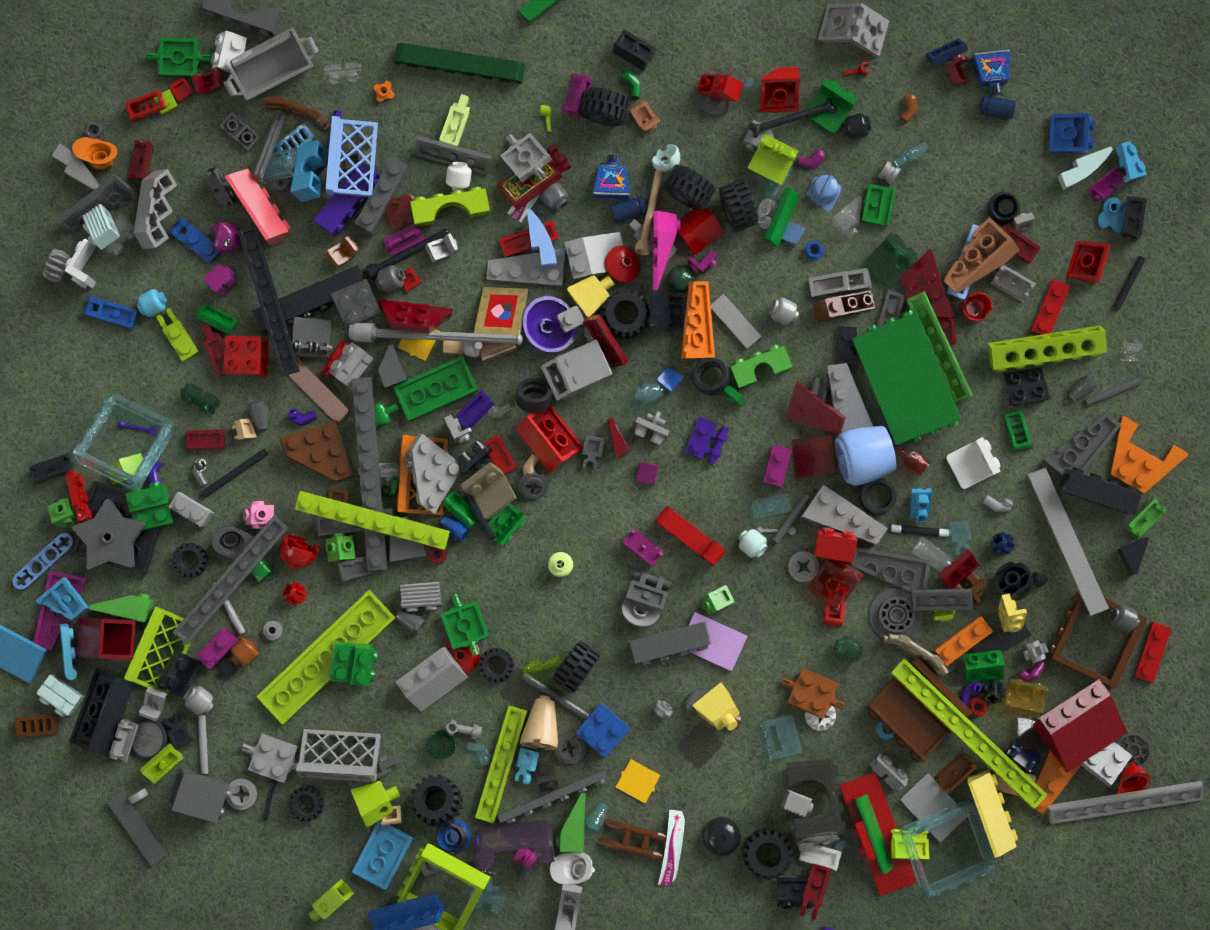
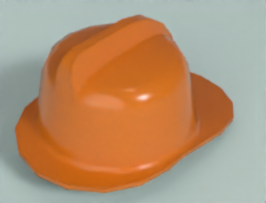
[72,137,118,170]

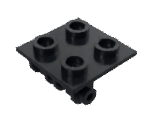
[1004,367,1050,406]

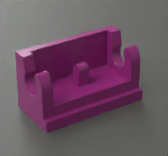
[561,74,592,118]
[622,528,664,567]

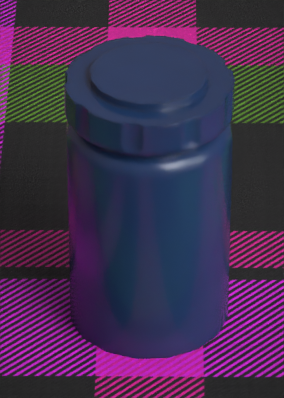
[979,95,1016,120]
[610,196,647,223]

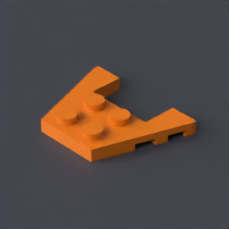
[1110,416,1188,494]

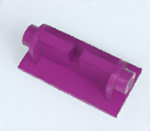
[1088,166,1127,202]
[382,224,425,256]

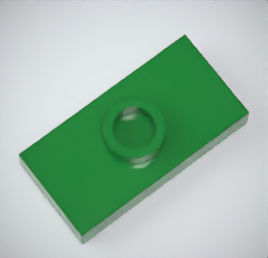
[195,303,239,334]
[442,490,478,529]

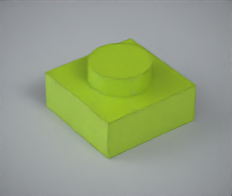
[154,89,179,115]

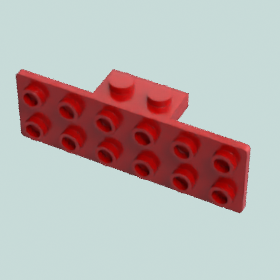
[839,772,916,895]

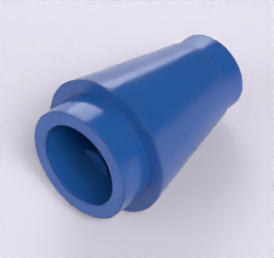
[440,516,469,542]

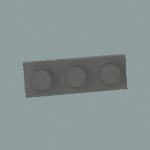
[912,589,973,611]

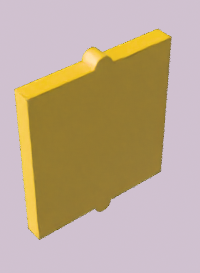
[397,329,440,361]
[616,759,660,803]

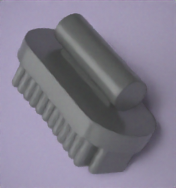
[810,373,830,404]

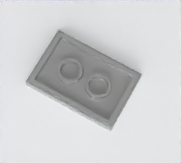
[900,773,968,842]

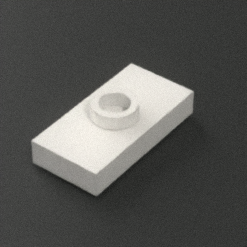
[799,845,842,871]

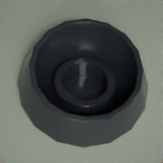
[987,192,1021,224]

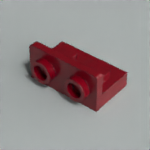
[939,549,980,589]

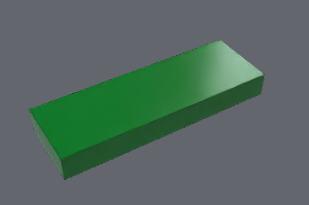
[765,187,799,247]

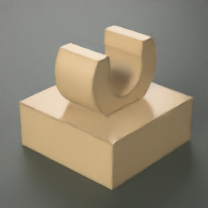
[232,419,257,440]

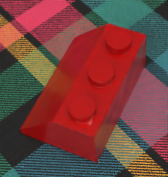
[515,405,583,473]

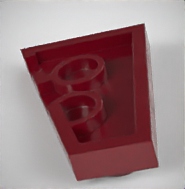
[785,381,846,436]

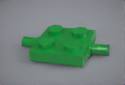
[146,38,211,77]
[440,594,490,658]

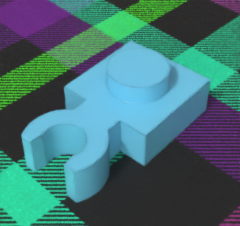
[515,748,539,784]

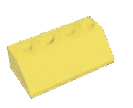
[967,770,1018,858]

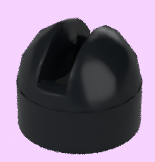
[1032,571,1048,587]

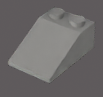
[564,232,628,282]

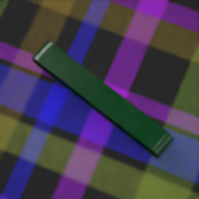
[394,43,525,84]

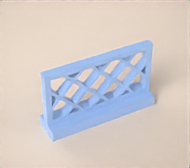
[326,116,378,197]

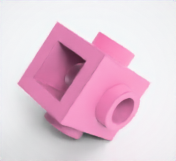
[243,501,274,529]

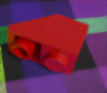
[696,74,743,101]

